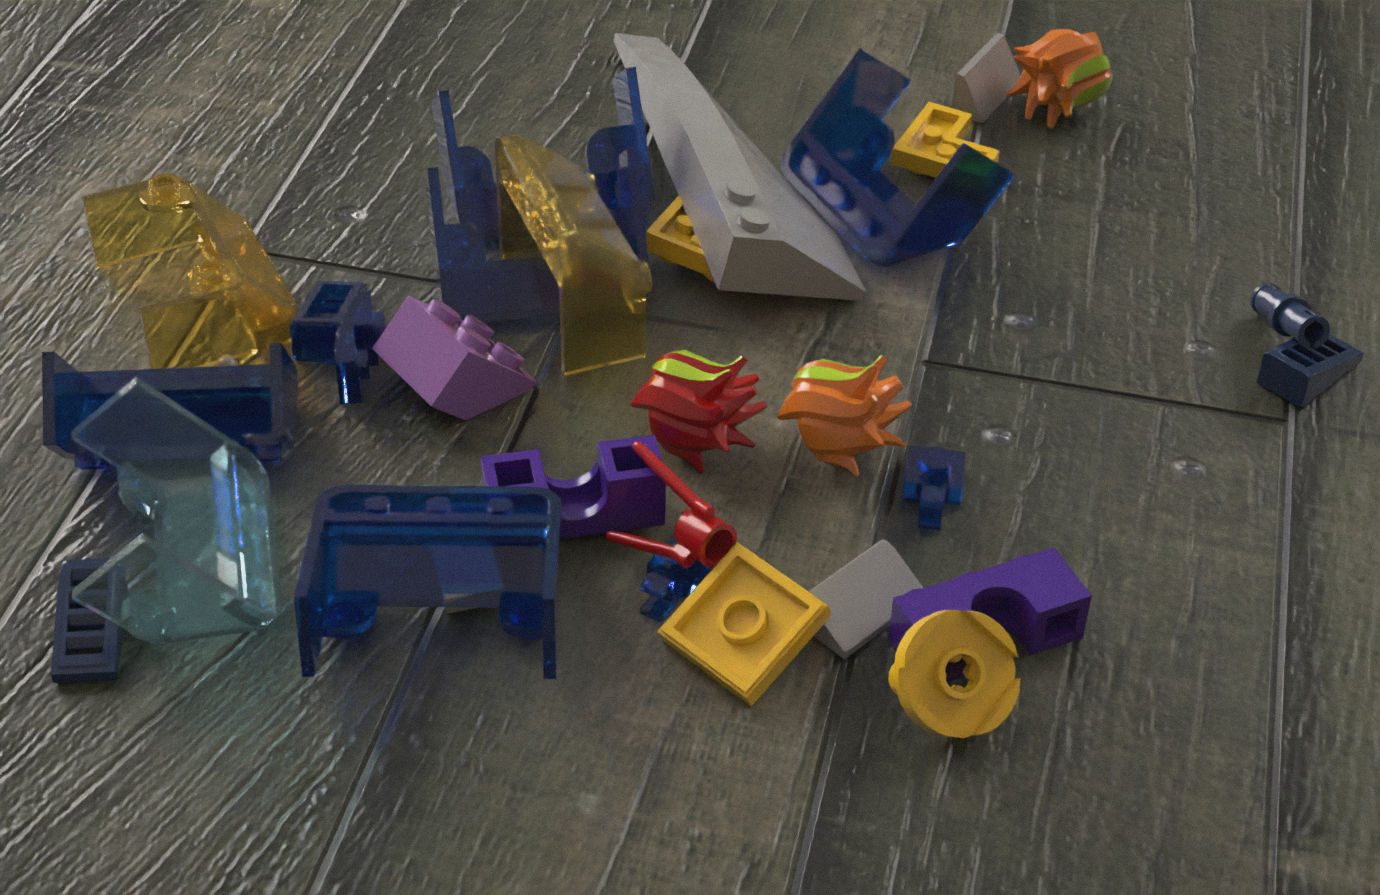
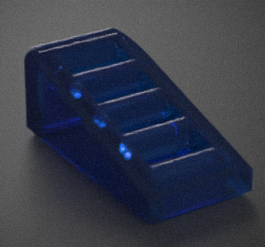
[290,281,367,363]

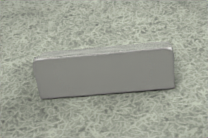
[952,33,1020,123]
[808,539,923,659]

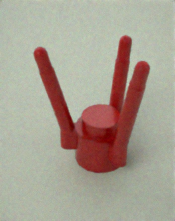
[606,441,737,568]

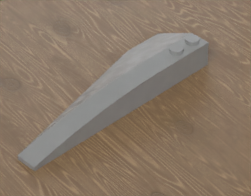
[614,33,867,301]

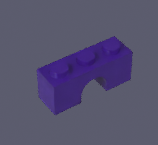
[481,435,666,548]
[888,547,1092,683]

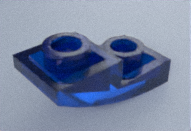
[335,291,386,405]

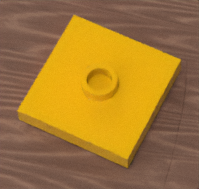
[657,542,832,707]

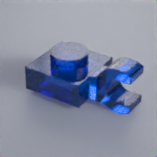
[903,445,966,530]
[640,534,713,623]

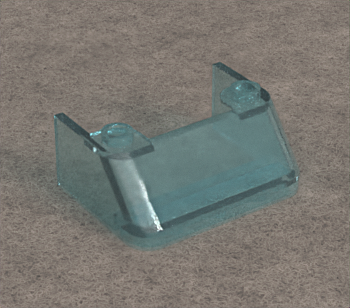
[71,377,282,645]

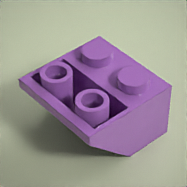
[372,295,537,421]

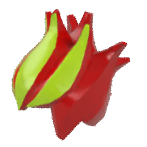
[629,350,768,474]

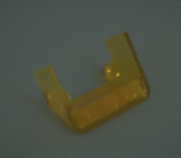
[495,133,652,376]
[82,173,302,382]

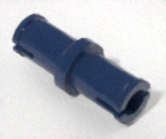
[1250,283,1330,349]

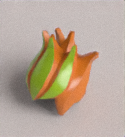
[1005,29,1113,129]
[777,355,912,477]

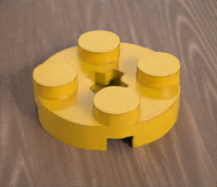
[888,610,1020,738]

